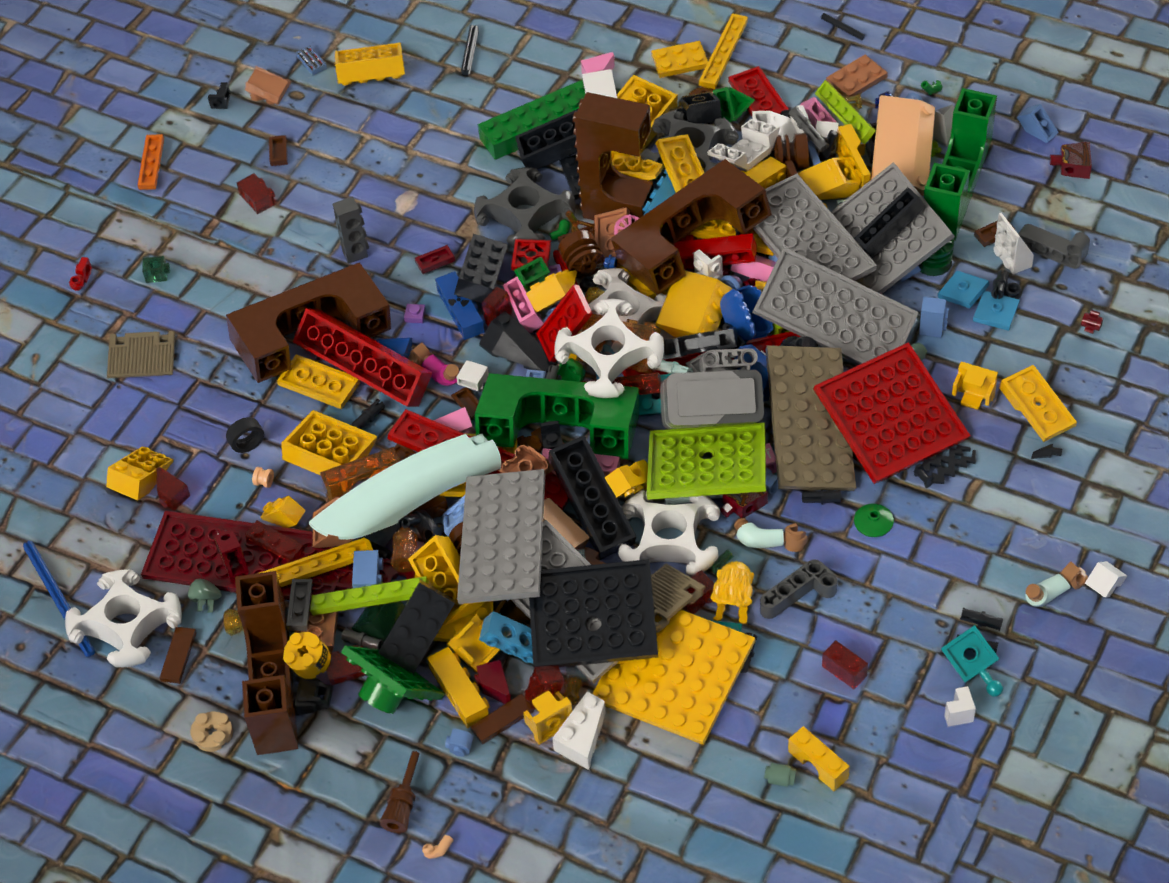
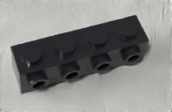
[854,187,926,258]

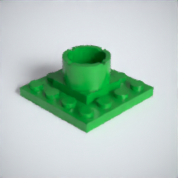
[341,645,445,714]

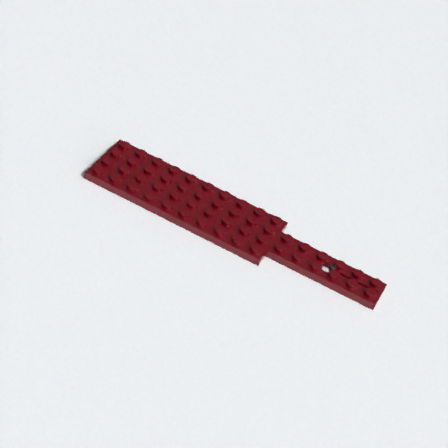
[141,511,415,600]

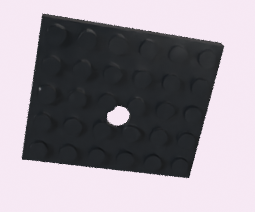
[529,559,658,670]

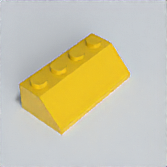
[408,535,485,625]

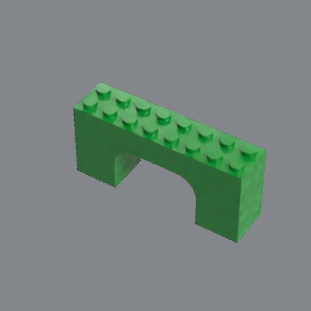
[924,88,997,241]
[475,373,639,459]

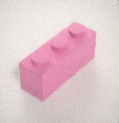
[503,277,544,334]

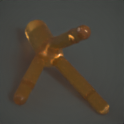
[565,210,595,232]

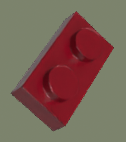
[415,245,455,274]

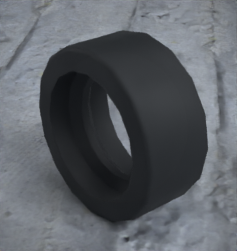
[226,417,265,453]

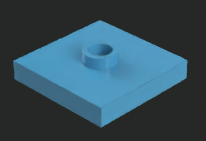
[938,271,989,308]
[973,291,1020,331]

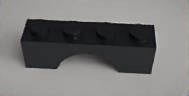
[662,327,739,360]

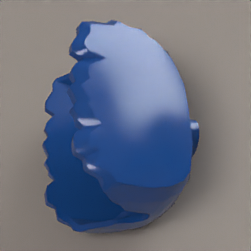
[720,285,774,342]

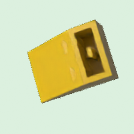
[798,157,861,200]
[526,269,577,313]
[106,446,173,501]

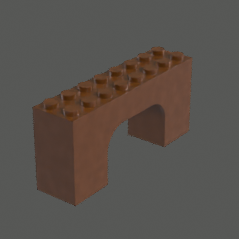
[573,92,654,223]
[611,159,772,295]
[226,262,391,383]
[235,571,299,755]

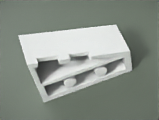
[552,691,606,770]

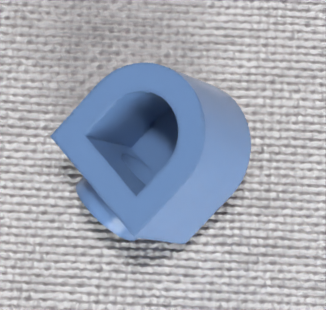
[445,729,474,757]

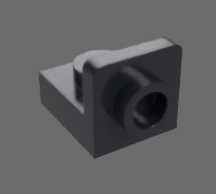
[208,82,231,109]
[540,421,563,449]

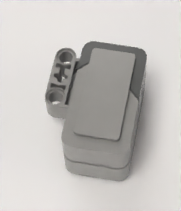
[660,348,764,429]

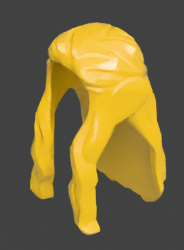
[711,561,754,624]

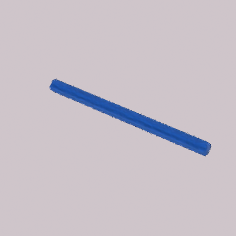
[23,541,95,657]

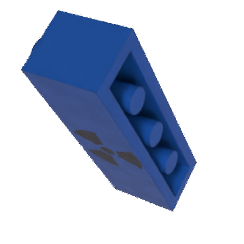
[435,271,486,340]

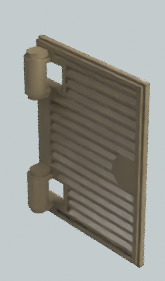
[107,331,175,378]
[651,563,706,633]

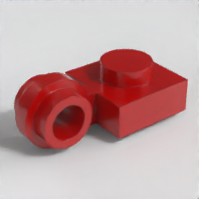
[69,257,92,291]

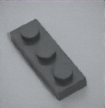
[286,579,313,631]

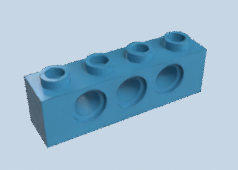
[479,611,555,672]

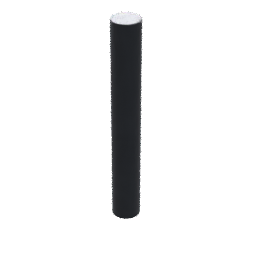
[821,13,865,40]

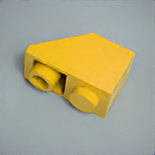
[260,496,306,528]

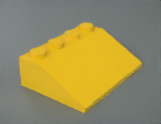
[335,42,405,85]
[617,75,678,152]
[655,270,733,337]
[281,410,377,486]

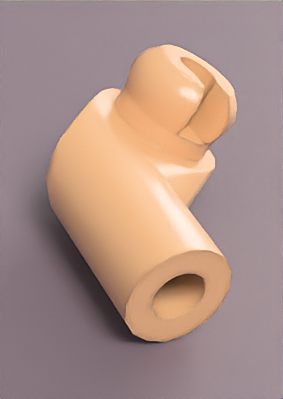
[422,835,453,859]

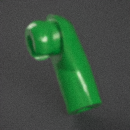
[921,80,943,95]
[550,219,571,241]

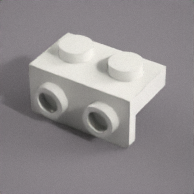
[693,249,723,281]

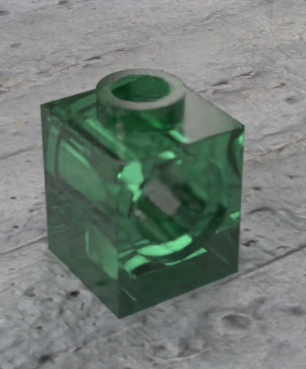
[142,256,170,283]

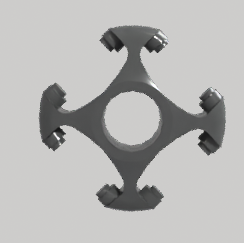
[641,110,739,176]
[474,167,576,248]

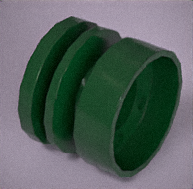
[918,238,954,276]

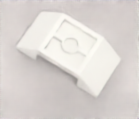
[707,119,780,170]

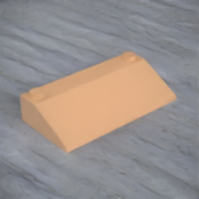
[871,95,935,196]

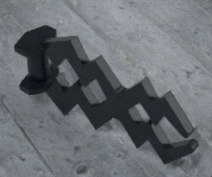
[913,445,976,488]

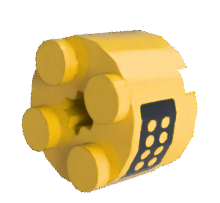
[283,632,331,679]

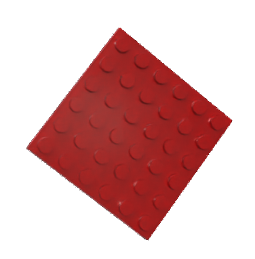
[813,342,971,484]

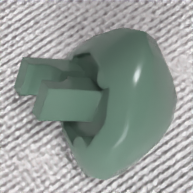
[188,578,222,613]

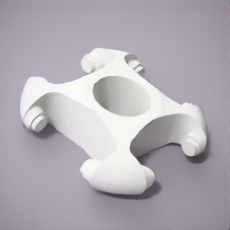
[581,268,667,353]
[555,299,664,398]
[618,489,720,577]
[65,569,182,667]

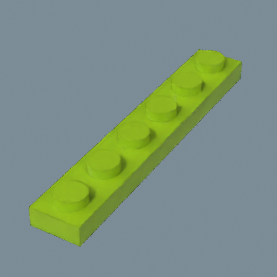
[814,80,876,144]
[310,576,429,616]

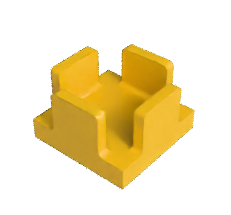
[952,361,998,410]
[447,615,500,673]
[523,691,572,745]

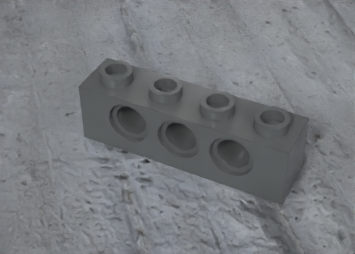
[332,197,369,264]

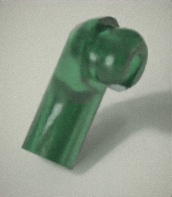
[712,549,734,576]

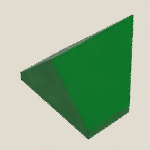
[713,87,755,122]
[514,257,550,292]

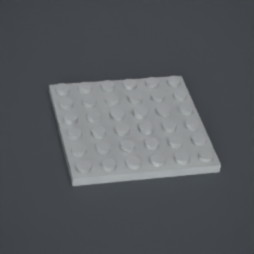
[831,162,955,294]

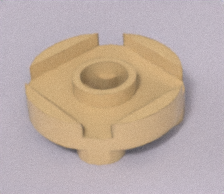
[190,711,233,752]

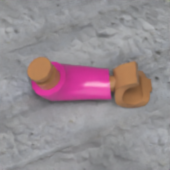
[408,342,460,386]

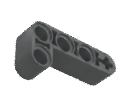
[1018,224,1090,269]
[760,559,837,619]

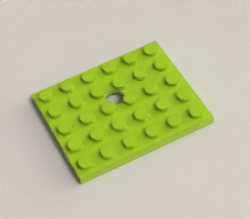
[647,422,766,500]

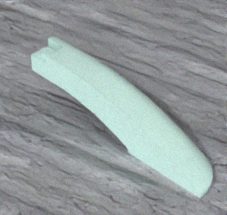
[309,434,501,540]

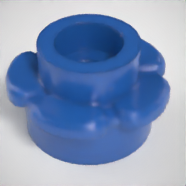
[604,254,617,269]

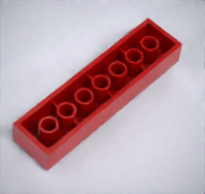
[293,308,433,407]

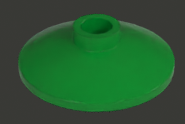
[854,504,894,537]

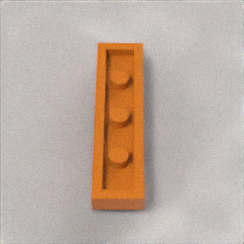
[137,134,164,190]

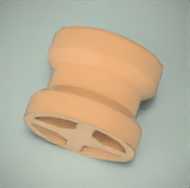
[252,467,274,488]

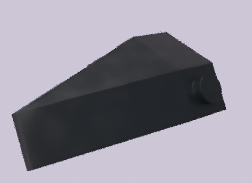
[479,311,557,373]

